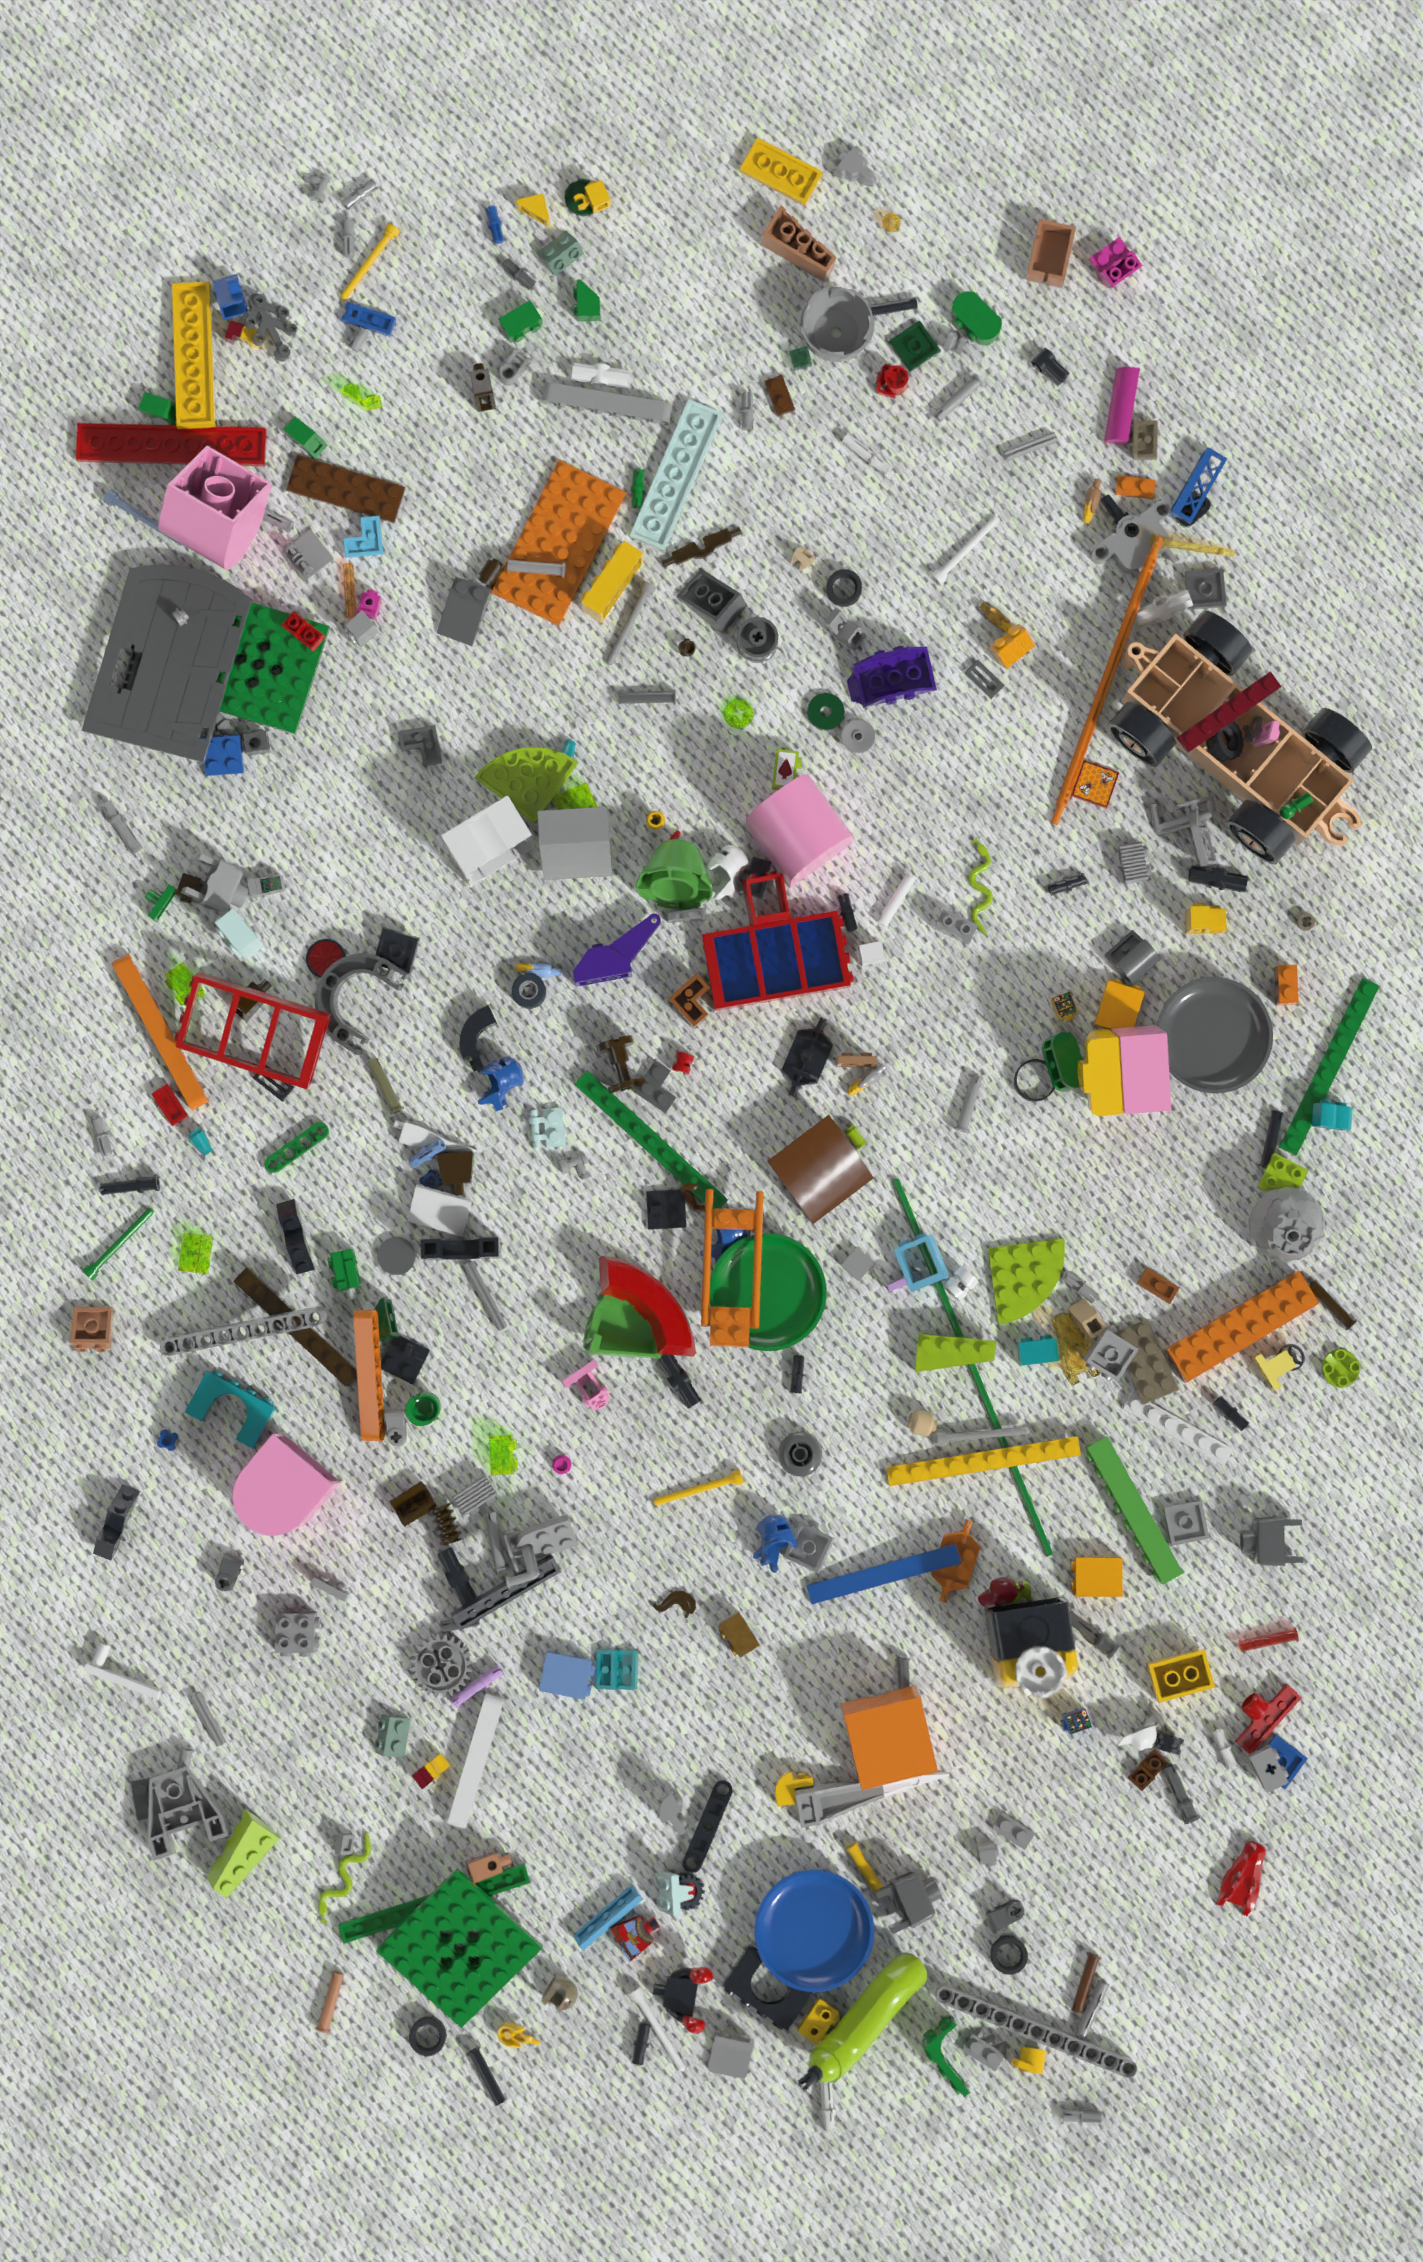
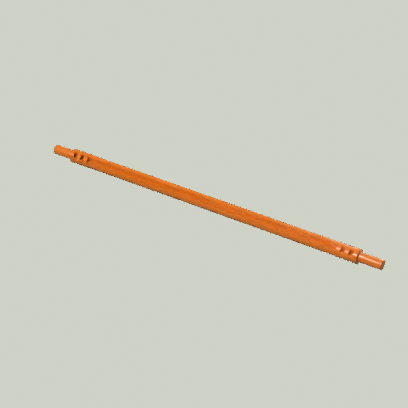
[1051,537,1162,825]

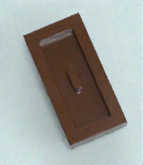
[764,375,795,417]

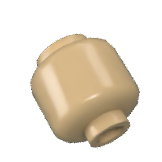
[907,1410,937,1437]

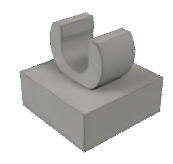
[331,1834,355,1855]

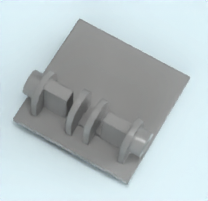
[281,529,334,581]

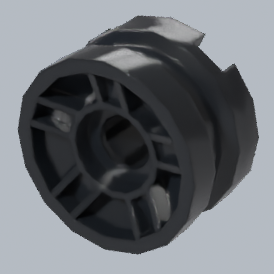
[1154,1732,1184,1755]

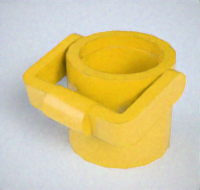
[1010,2046,1046,2074]

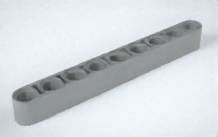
[160,1306,327,1356]

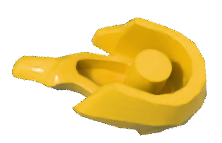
[497,2022,540,2048]

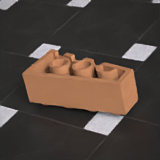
[760,205,836,282]

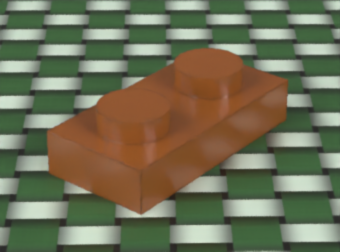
[1136,1268,1180,1304]

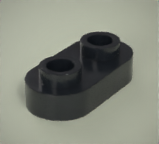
[1177,495,1210,528]

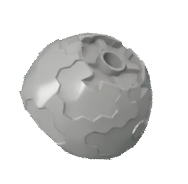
[800,287,875,362]
[1248,1187,1325,1262]

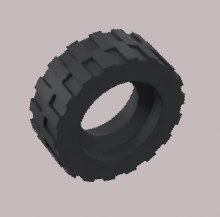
[1206,721,1244,762]

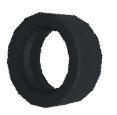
[826,569,862,607]
[990,1935,1028,1975]
[409,2016,447,2057]

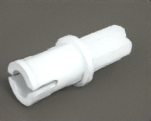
[1213,1729,1238,1768]

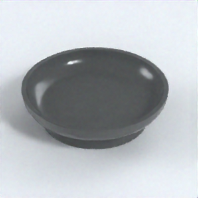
[1157,977,1273,1094]

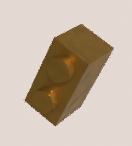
[718,1611,760,1658]

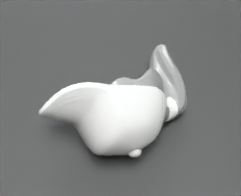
[1117,1702,1164,1751]

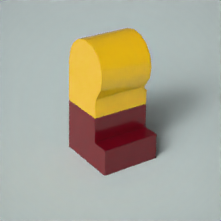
[225,320,261,348]
[411,1753,451,1789]

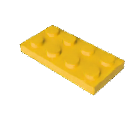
[739,137,823,206]

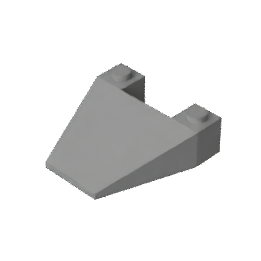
[148,1766,232,1861]

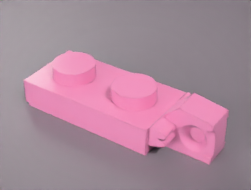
[1249,721,1280,748]

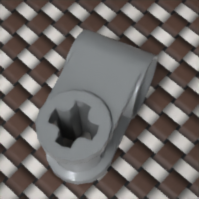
[499,348,532,386]
[385,1409,407,1446]

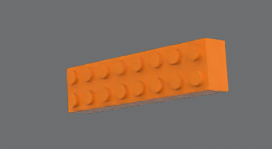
[1164,1270,1319,1383]

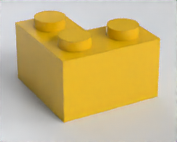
[1185,903,1227,934]

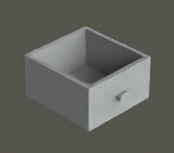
[538,807,613,880]

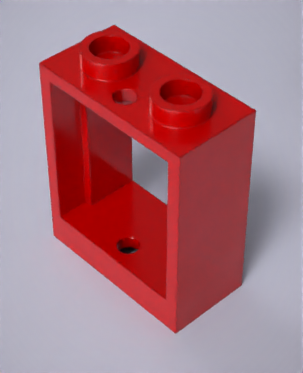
[742,870,791,926]

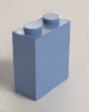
[539,1651,596,1700]

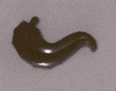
[653,1591,696,1618]

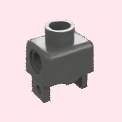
[1240,1516,1304,1566]
[873,1872,942,1934]

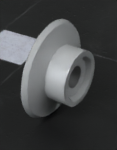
[841,719,875,753]

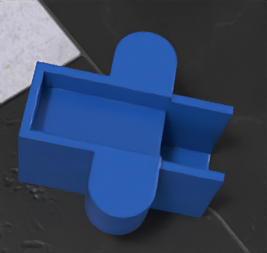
[213,274,248,320]

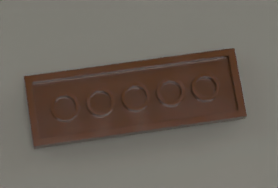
[286,455,406,524]

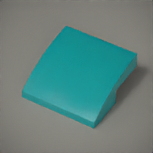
[596,1650,638,1690]

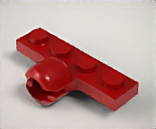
[1235,1683,1302,1754]

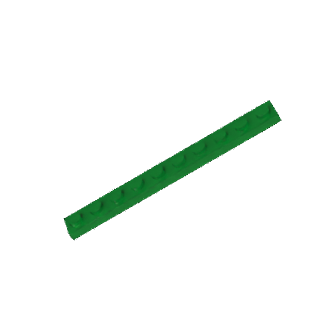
[1278,978,1380,1156]
[574,1070,728,1209]
[338,1863,531,1944]

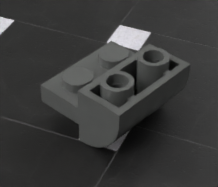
[1105,930,1160,985]

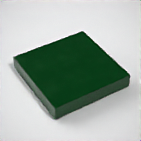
[889,320,941,372]

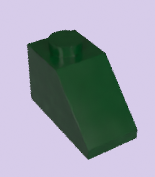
[374,1298,399,1342]

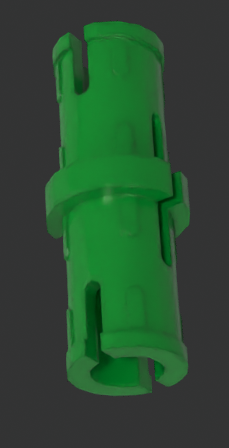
[630,469,645,509]

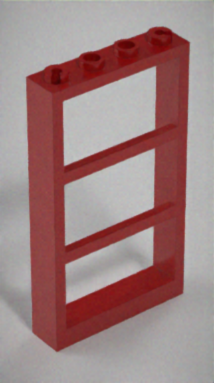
[175,972,331,1090]

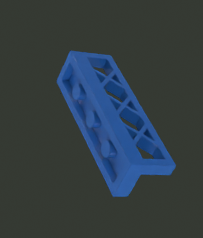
[1168,447,1228,524]

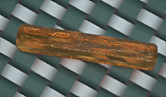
[343,563,356,619]

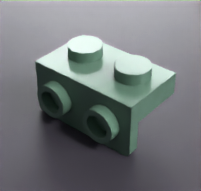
[537,231,584,276]
[375,1714,411,1758]

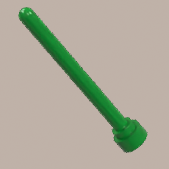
[82,1208,154,1281]

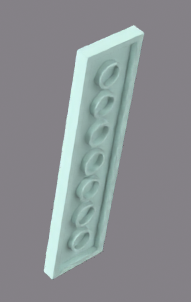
[630,399,723,552]

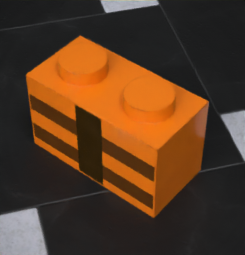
[1274,965,1299,1006]

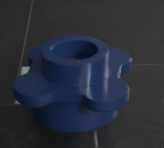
[419,1170,442,1189]

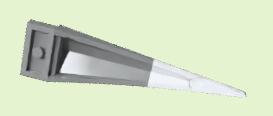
[795,1772,950,1828]

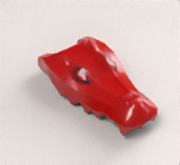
[1216,1841,1266,1916]

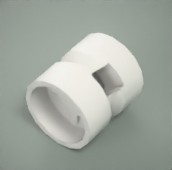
[942,1265,979,1302]

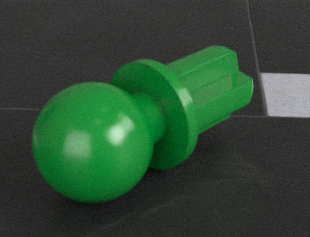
[1279,792,1314,819]

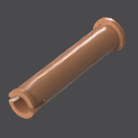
[315,1971,345,2033]

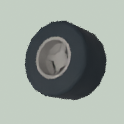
[512,973,546,1009]

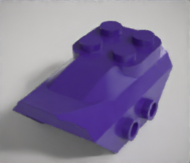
[846,646,937,708]

